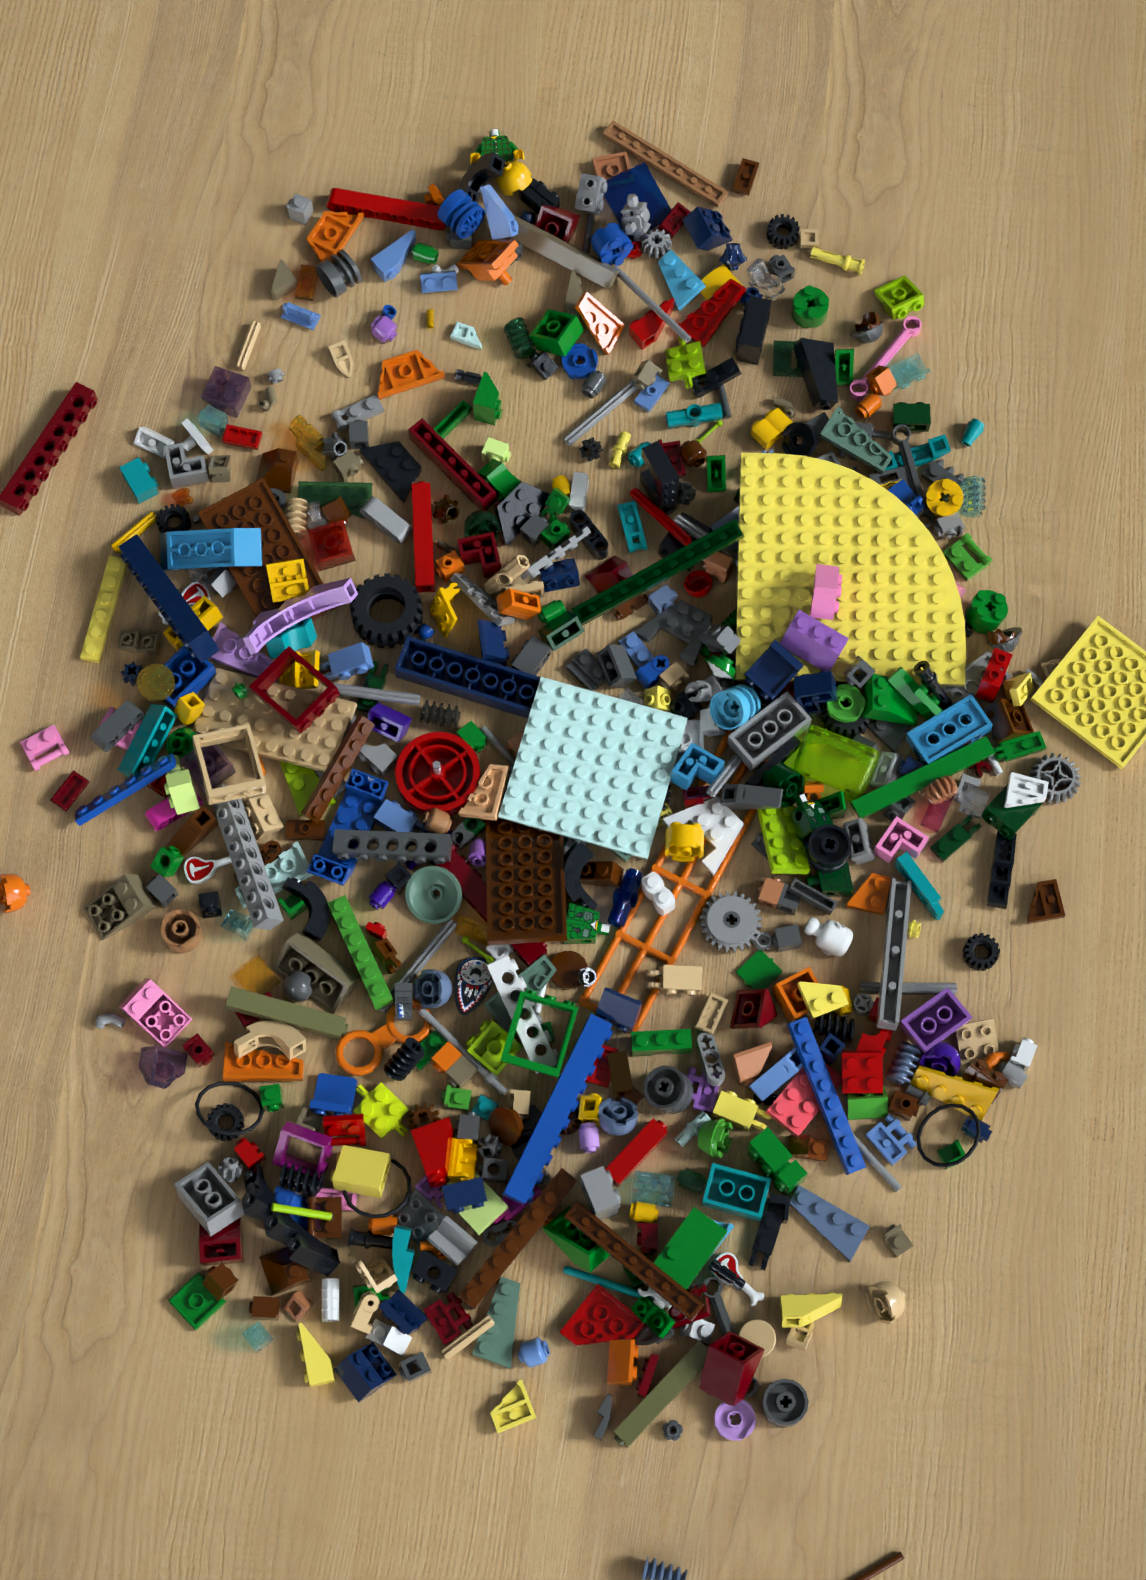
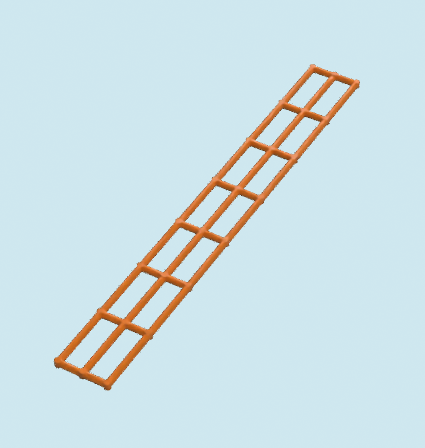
[579,683,809,1032]

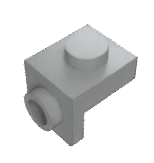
[679,1319,715,1344]

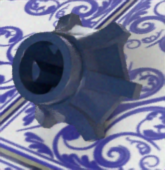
[719,243,747,270]

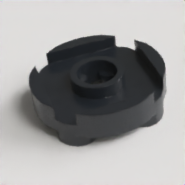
[781,422,819,457]

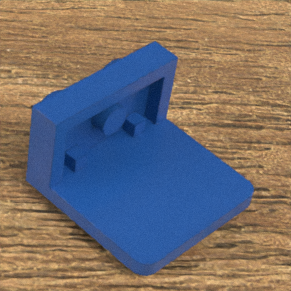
[309,1073,357,1116]

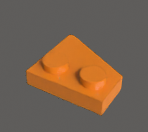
[847,873,891,915]

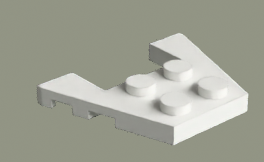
[662,796,744,875]

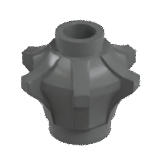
[321,432,347,461]

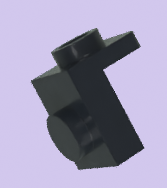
[527,351,559,380]

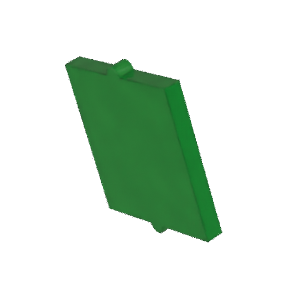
[736,950,783,989]

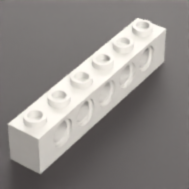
[487,956,558,1075]

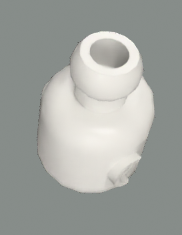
[804,917,853,957]

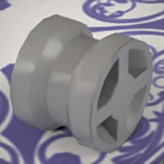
[852,993,873,1016]

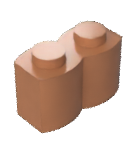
[703,552,733,584]

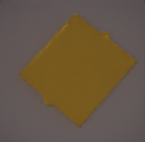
[234,956,281,995]

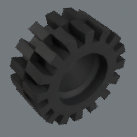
[767,214,800,249]
[156,504,192,533]
[963,933,1000,971]
[207,1103,245,1142]

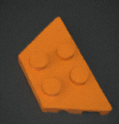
[306,211,364,263]
[378,350,445,400]

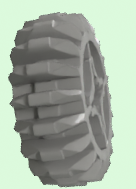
[1029,753,1081,805]

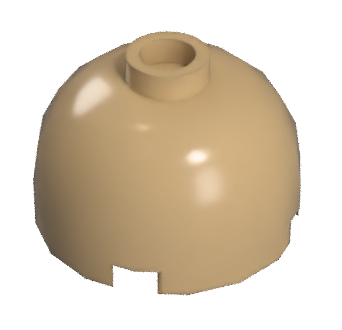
[866,1281,905,1324]

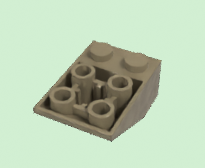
[84,874,156,940]

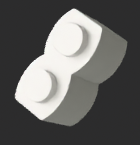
[641,872,675,916]

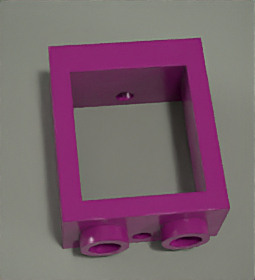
[272,1121,333,1177]

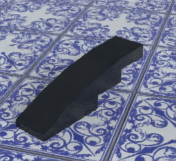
[987,831,1017,909]

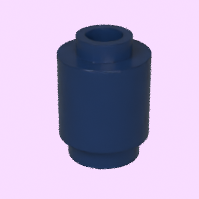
[961,1116,992,1143]

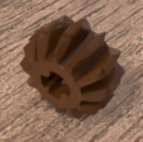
[407,1102,441,1130]

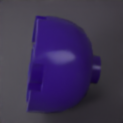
[919,1042,961,1077]

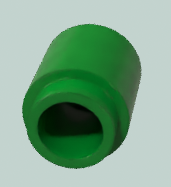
[411,242,439,265]
[537,600,566,624]

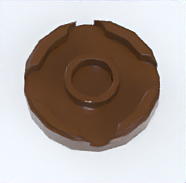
[551,951,588,990]
[489,1106,524,1146]

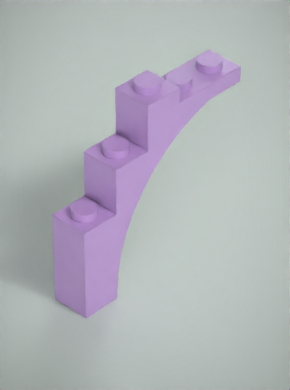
[243,578,358,654]

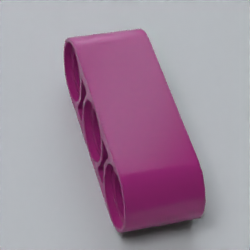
[145,790,203,831]

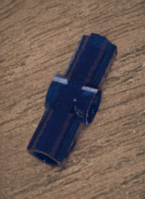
[607,868,643,928]

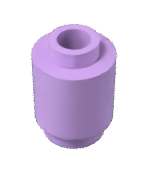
[579,1123,600,1153]

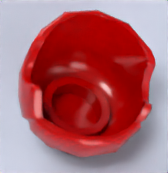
[683,570,713,598]

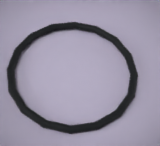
[195,1081,264,1135]
[916,1103,981,1168]
[343,1159,412,1218]

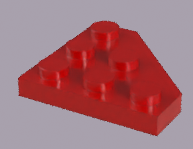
[559,1284,646,1346]

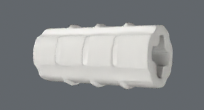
[321,1278,340,1322]

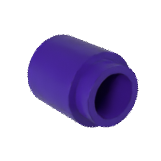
[368,880,396,910]

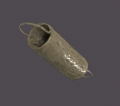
[433,538,460,556]

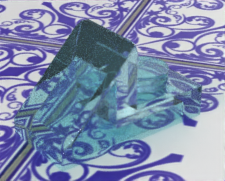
[221,910,255,941]

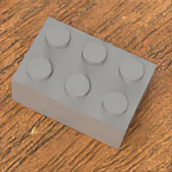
[174,1162,245,1236]
[580,1166,621,1221]

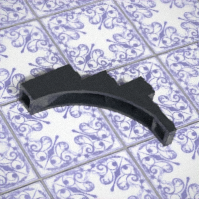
[242,1163,340,1277]

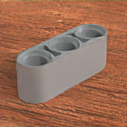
[360,496,413,544]

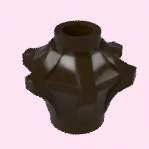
[433,495,459,524]

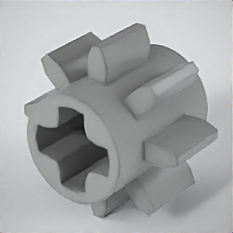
[218,1157,243,1182]

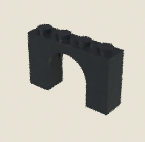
[640,441,679,515]

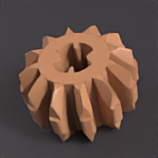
[924,775,958,805]

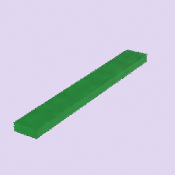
[850,737,996,819]

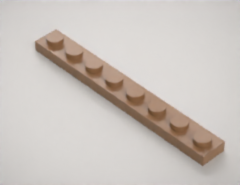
[603,121,728,208]

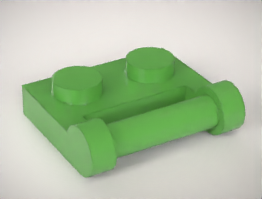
[943,533,993,581]

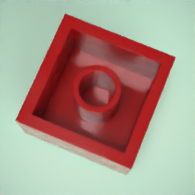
[842,1050,883,1093]

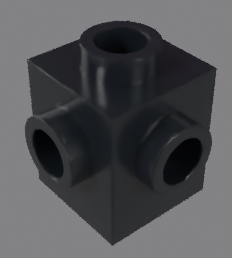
[670,692,703,720]

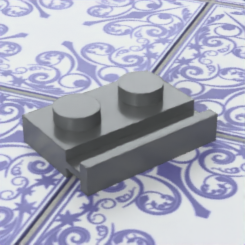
[566,648,607,691]

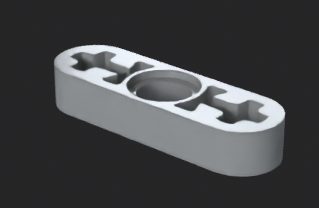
[696,1032,725,1086]

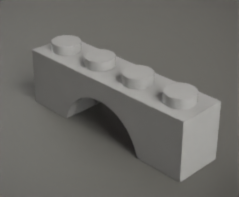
[347,715,398,777]

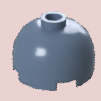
[413,969,452,1009]
[598,1098,638,1136]

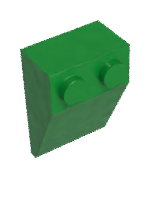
[863,674,917,726]
[543,1206,610,1273]

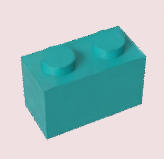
[119,457,159,504]

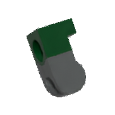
[451,817,486,849]

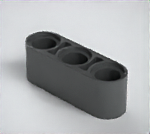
[91,700,144,752]

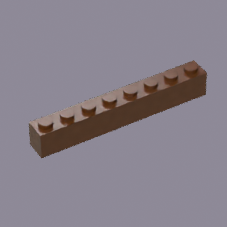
[458,1168,578,1309]

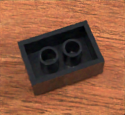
[735,296,772,365]

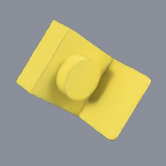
[1003,672,1035,706]

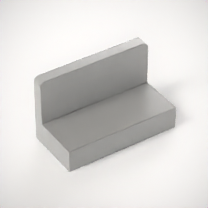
[427,1216,477,1265]

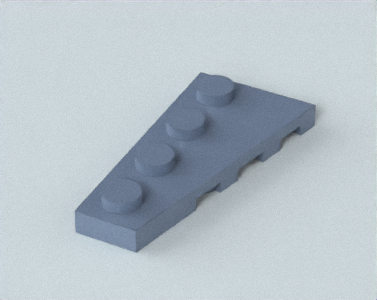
[790,1185,870,1262]

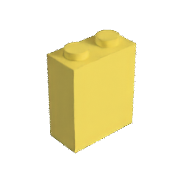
[330,1145,391,1198]

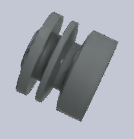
[315,249,362,298]

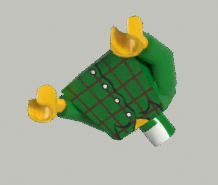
[470,129,525,164]

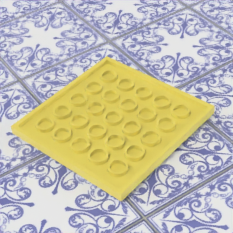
[1030,616,1146,770]

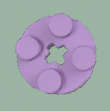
[714,1400,756,1441]

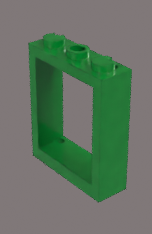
[500,989,578,1078]

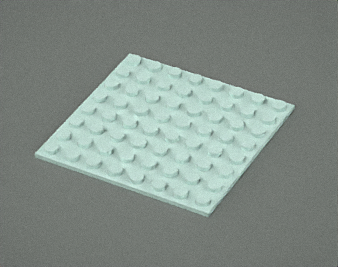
[498,677,688,860]

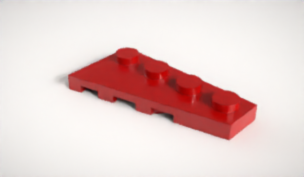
[678,279,746,348]

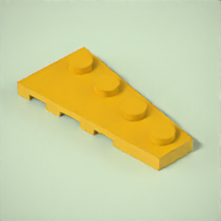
[910,1065,999,1121]

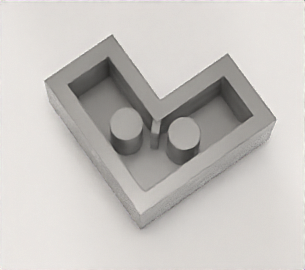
[164,443,209,488]

